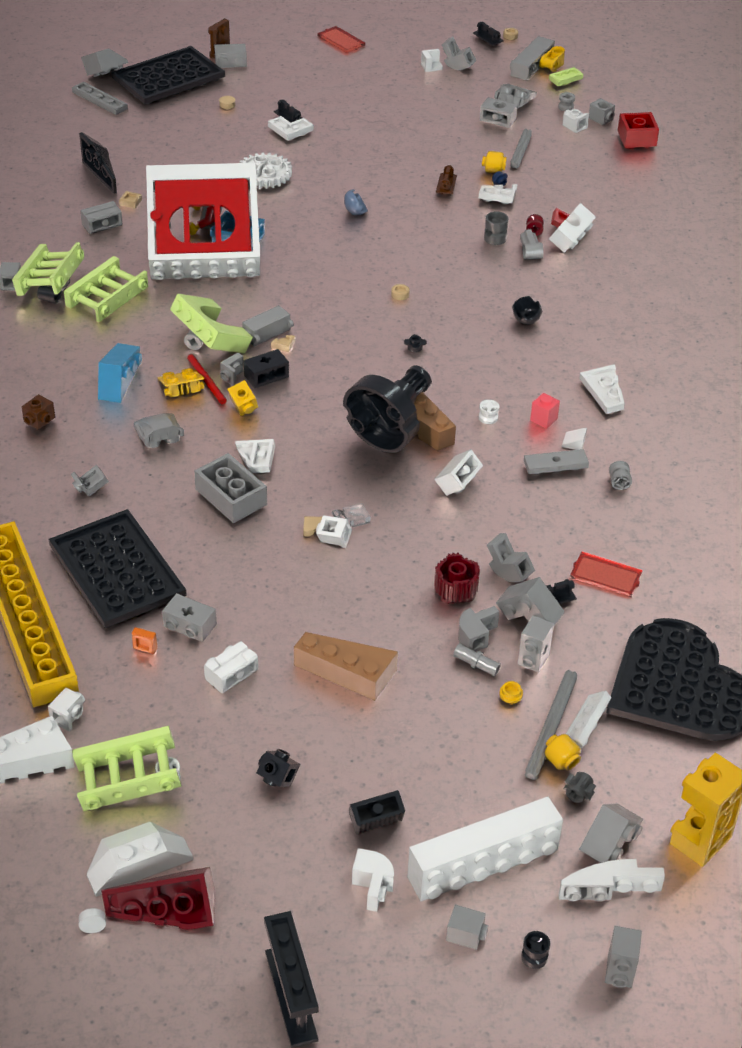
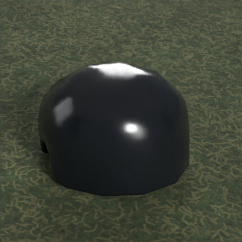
[512,296,542,325]

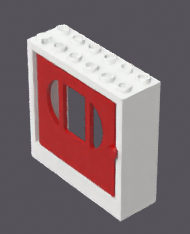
[146,163,260,280]

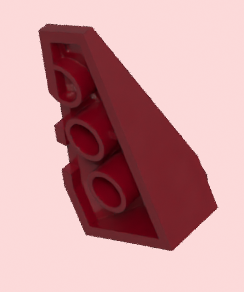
[101,867,215,930]

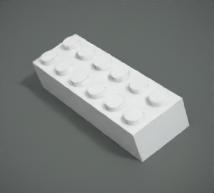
[407,797,563,901]

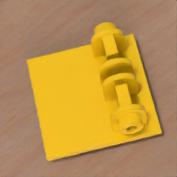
[157,368,204,398]

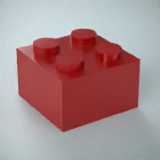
[617,112,659,149]

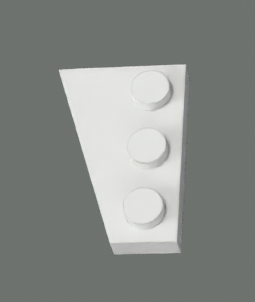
[579,364,625,414]

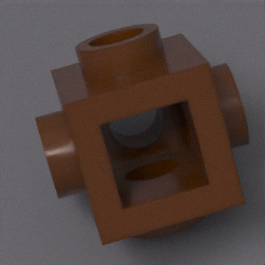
[22,394,56,430]

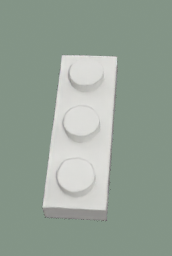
[566,691,611,748]

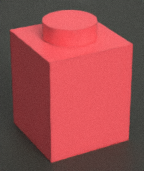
[530,393,560,429]

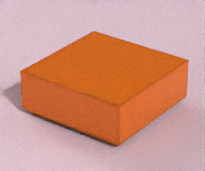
[132,627,158,654]

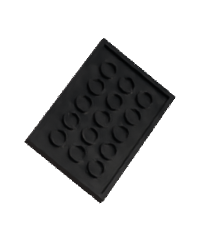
[111,46,225,104]
[49,509,187,628]

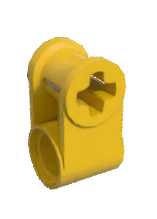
[539,46,565,72]

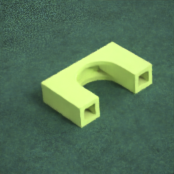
[170,293,253,354]

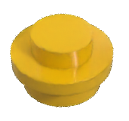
[499,681,523,703]

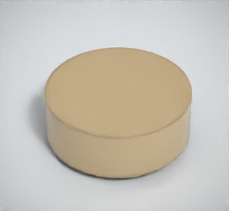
[503,28,518,40]
[219,96,235,109]
[391,284,410,300]

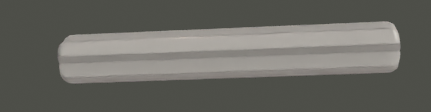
[510,129,532,168]

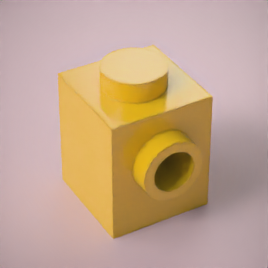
[227,380,259,416]

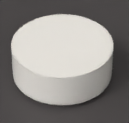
[79,908,106,933]

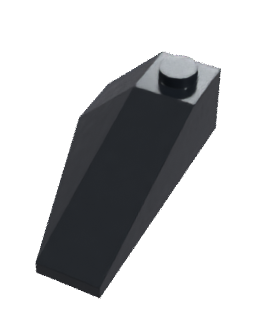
[79,132,117,194]

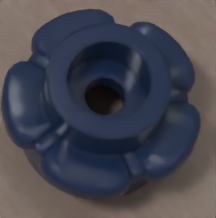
[492,171,508,186]

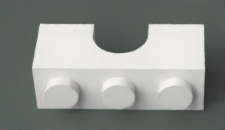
[549,203,596,253]

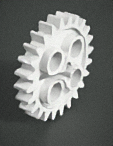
[240,152,292,189]

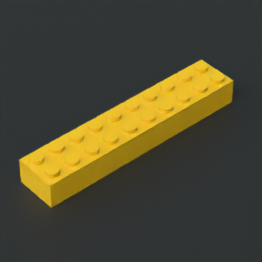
[0,521,79,708]

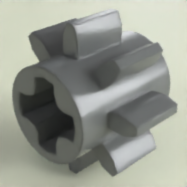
[563,772,596,803]

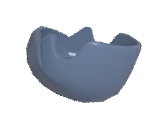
[344,189,368,215]

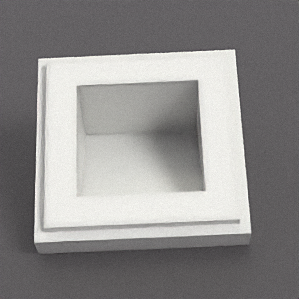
[562,428,587,450]

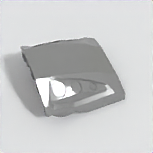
[494,84,537,108]
[134,413,184,448]

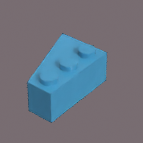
[98,343,142,403]

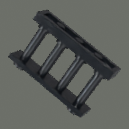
[264,911,319,1048]

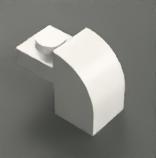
[352,848,394,912]

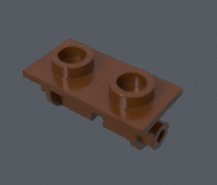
[436,165,457,195]

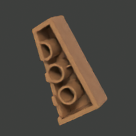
[414,392,456,451]
[294,632,398,701]

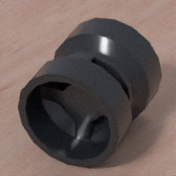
[521,931,551,969]

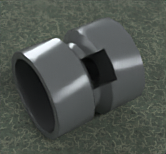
[484,211,509,245]

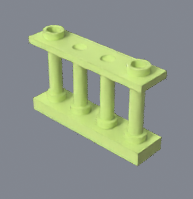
[12,242,84,296]
[64,256,148,322]
[72,726,182,811]

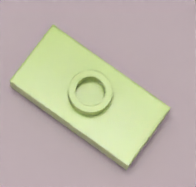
[549,67,583,86]

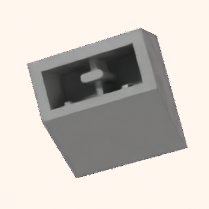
[81,48,128,77]

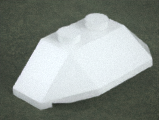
[87,822,193,897]

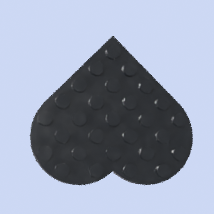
[606,618,742,741]

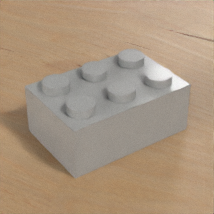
[194,453,267,523]

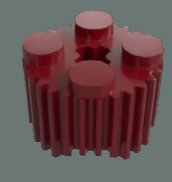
[434,552,480,604]

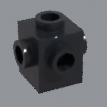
[256,749,301,787]

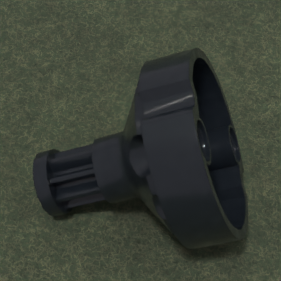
[343,365,432,453]

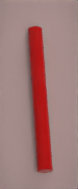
[187,354,227,405]

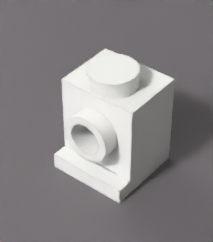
[562,109,589,133]
[316,515,352,548]
[48,688,85,732]

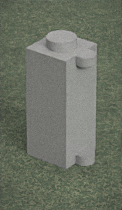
[242,305,294,346]

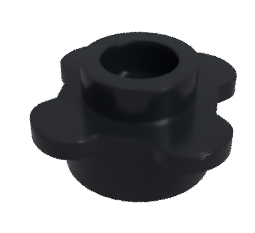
[404,334,427,352]

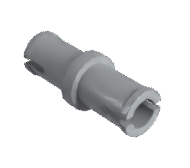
[453,643,501,677]

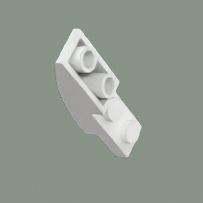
[559,859,665,901]

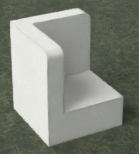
[421,49,443,72]

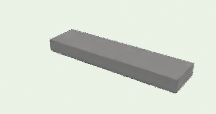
[72,82,128,115]

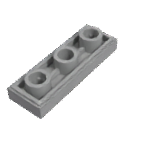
[523,449,589,474]

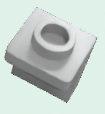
[71,465,109,497]

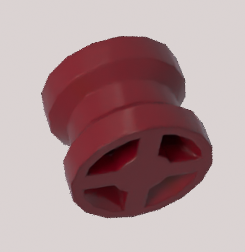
[526,214,544,236]

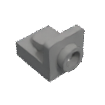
[220,353,243,386]

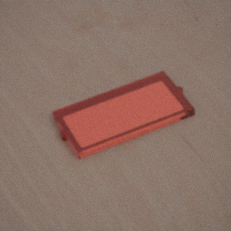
[317,26,365,53]
[570,551,643,597]

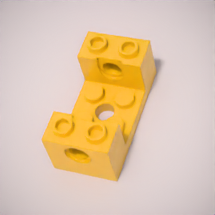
[670,752,742,867]

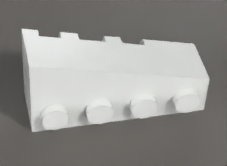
[0,716,75,784]

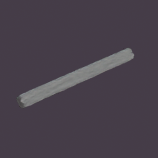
[525,670,577,780]

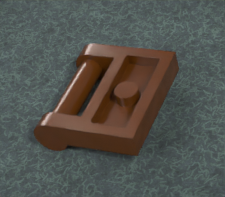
[208,18,230,59]

